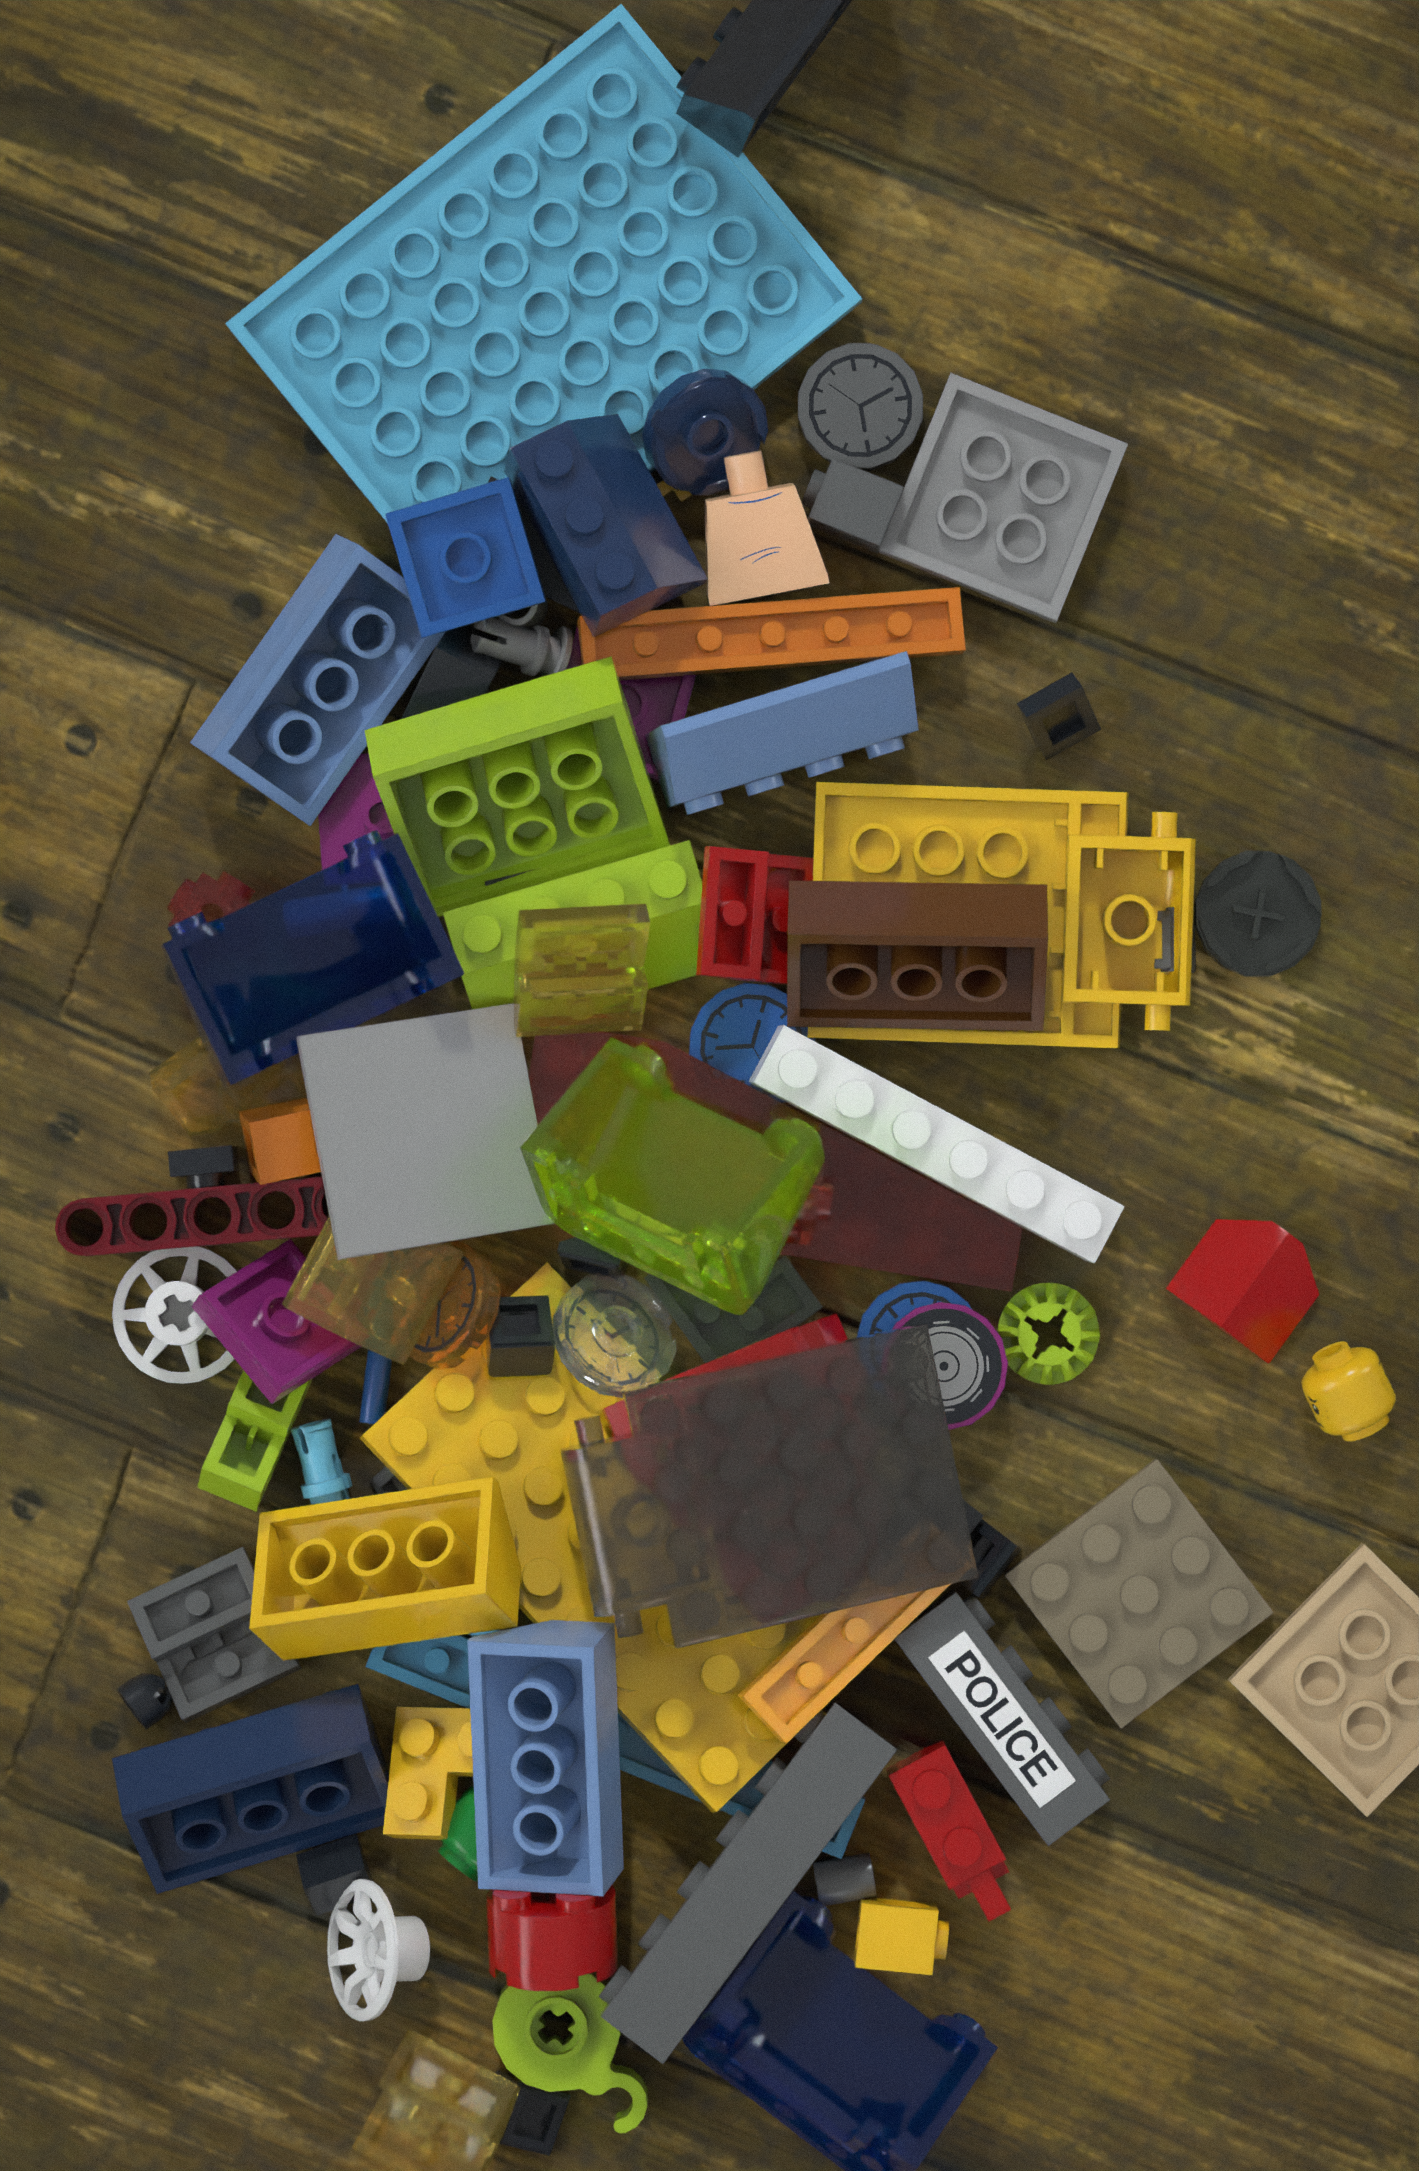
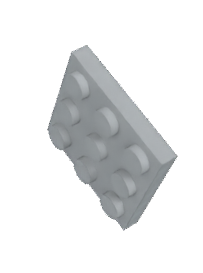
[879,373,1128,624]

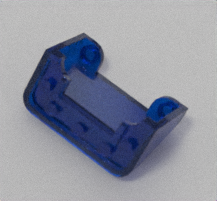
[161,829,465,1089]
[682,1891,998,2171]

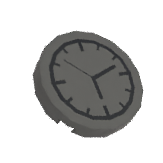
[798,343,923,471]

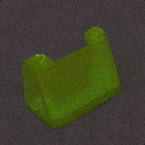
[520,1037,825,1315]

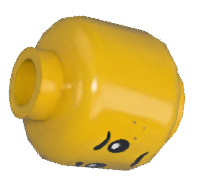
[1301,1341,1396,1441]

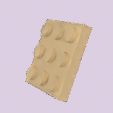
[1228,1543,1419,1817]

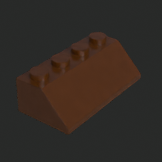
[787,881,1048,1031]

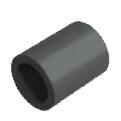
[813,1853,877,1907]

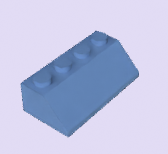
[190,534,445,826]
[645,651,919,815]
[467,1620,624,1896]

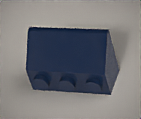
[504,414,708,637]

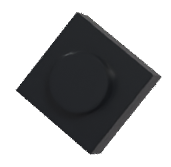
[1017,672,1101,760]
[168,1145,239,1189]

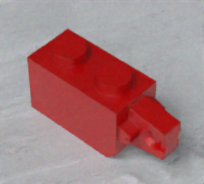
[886,1739,1011,1922]

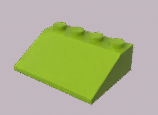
[364,656,670,920]

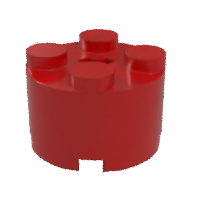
[486,1885,618,1991]

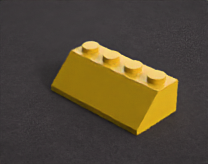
[249,1477,521,1661]

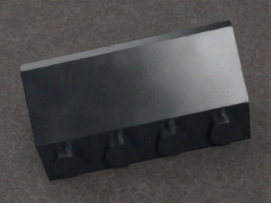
[676,0,852,158]

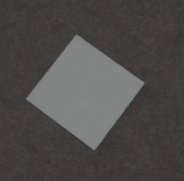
[296,1003,556,1260]

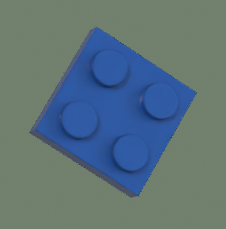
[385,477,547,638]

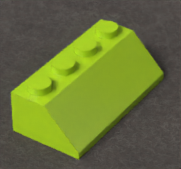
[443,840,702,1028]

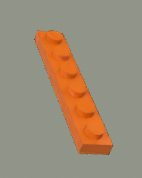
[578,587,966,680]

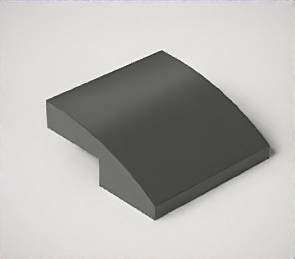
[127,1547,302,1723]

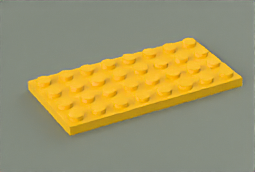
[360,1262,855,1813]

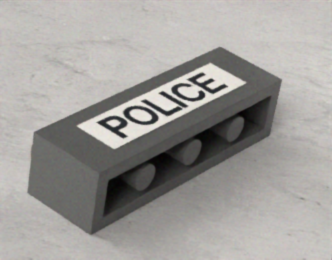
[895,1589,1110,1846]

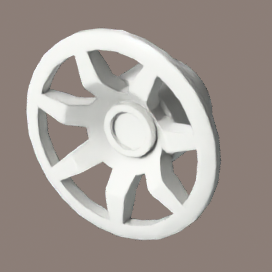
[112,1247,237,1384]
[327,1879,430,2021]

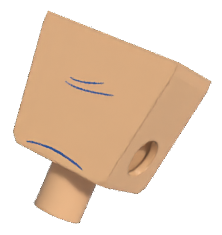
[705,451,829,606]

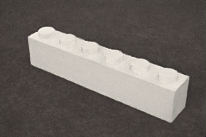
[749,1025,1125,1263]

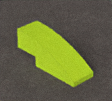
[197,1370,313,1512]

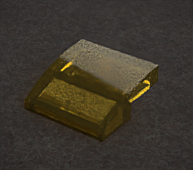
[514,904,650,1037]
[282,1216,464,1365]
[352,2029,520,2171]

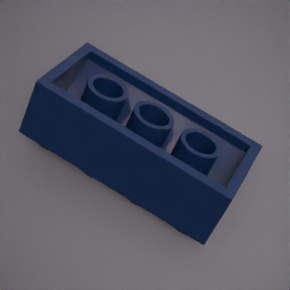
[112,1684,389,1894]

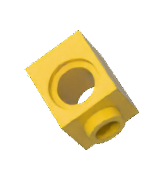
[854,1897,949,1975]

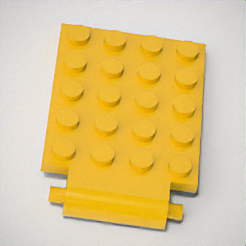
[807,782,1196,1048]

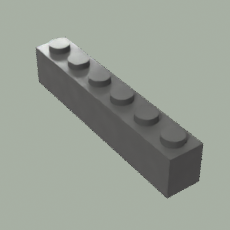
[598,1703,897,2064]

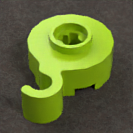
[492,1972,648,2134]

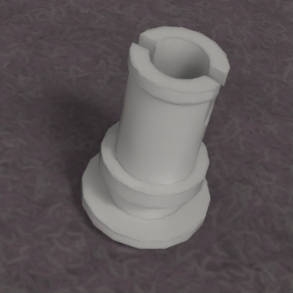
[470,618,573,677]

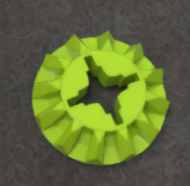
[997,1283,1100,1385]

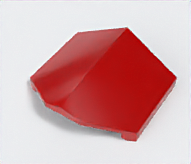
[1165,1219,1319,1364]

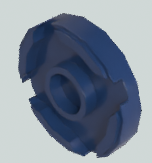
[642,369,768,496]

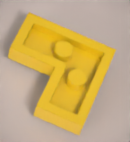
[383,1707,473,1840]

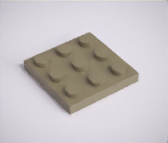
[1004,1458,1274,1728]

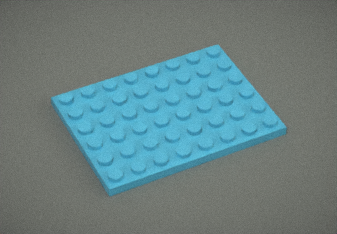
[225,4,862,524]

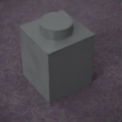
[802,458,904,554]

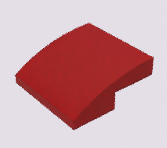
[696,846,814,985]

